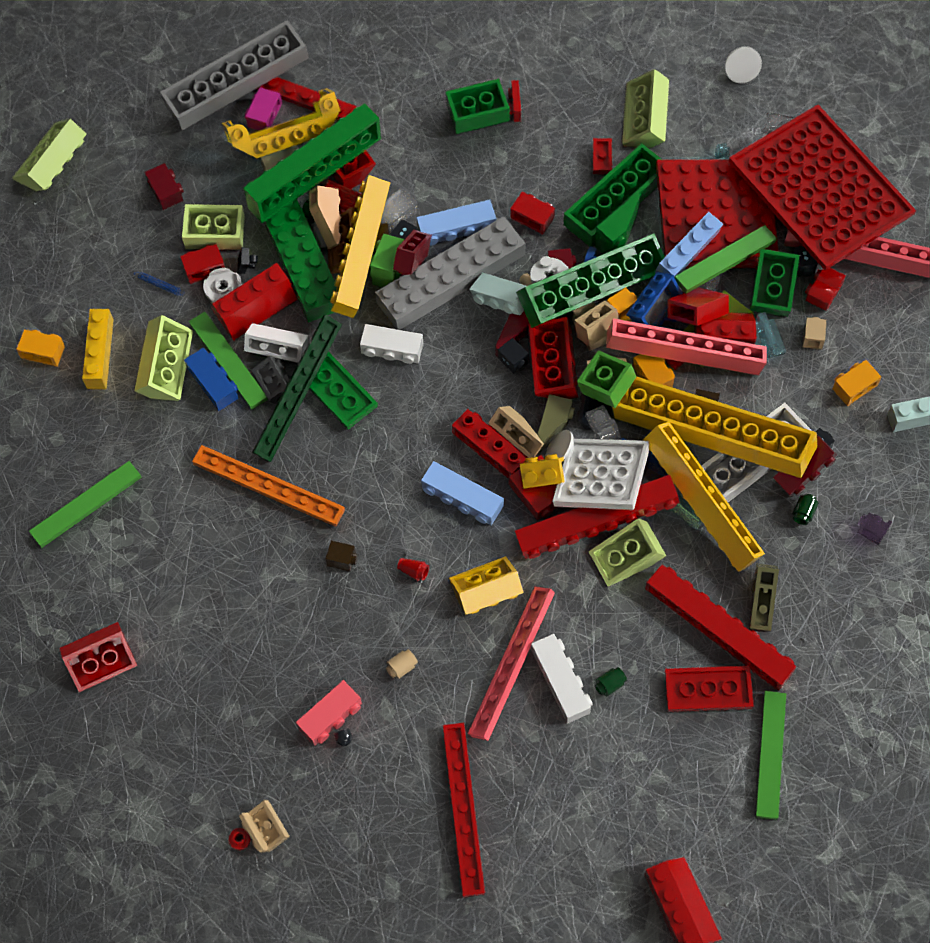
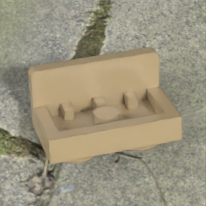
[239,800,290,852]

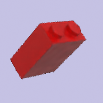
[667,287,729,326]
[508,455,557,521]

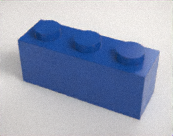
[184,347,238,411]

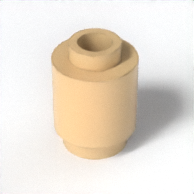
[386,649,418,679]

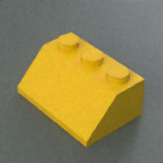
[449,556,524,615]

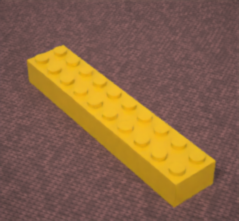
[613,376,817,478]

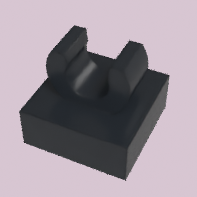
[237,247,258,274]

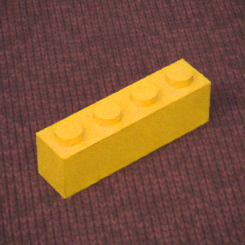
[82,309,114,389]

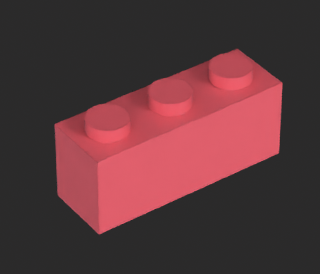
[296,680,362,746]

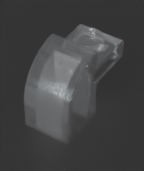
[585,405,621,440]

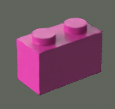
[245,87,282,130]

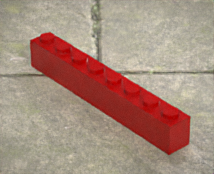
[515,475,680,559]
[645,564,797,691]

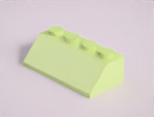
[622,69,669,148]
[12,119,86,191]
[134,315,193,401]

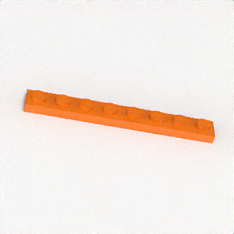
[192,445,345,527]

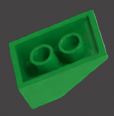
[595,192,640,254]

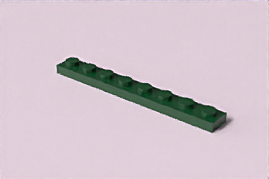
[252,314,342,462]

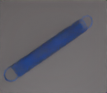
[134,272,185,295]

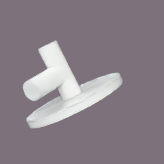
[725,47,762,83]
[545,430,574,459]

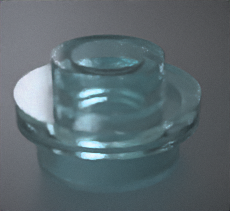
[715,142,730,160]

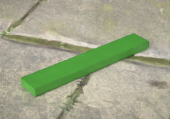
[675,225,777,294]
[189,312,268,410]
[29,461,142,548]
[755,691,786,820]

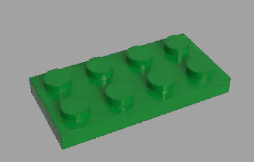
[309,351,378,430]

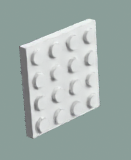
[553,439,649,510]

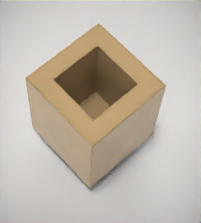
[802,317,826,350]

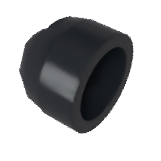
[334,728,352,746]

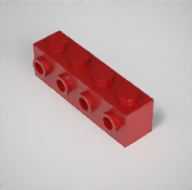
[452,409,528,479]

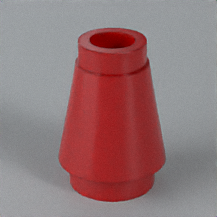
[397,558,429,581]

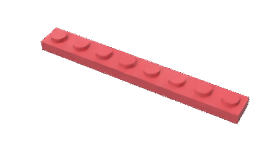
[468,586,555,741]

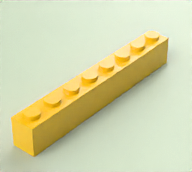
[330,175,390,318]
[643,421,765,572]

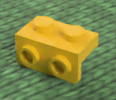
[520,454,565,488]

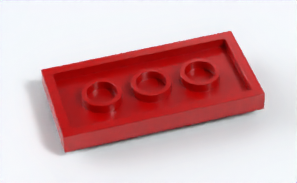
[665,666,754,712]

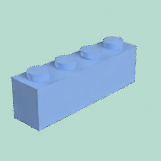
[417,200,496,245]
[655,212,723,278]
[421,461,504,526]

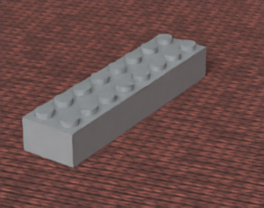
[160,20,309,130]
[375,216,526,330]

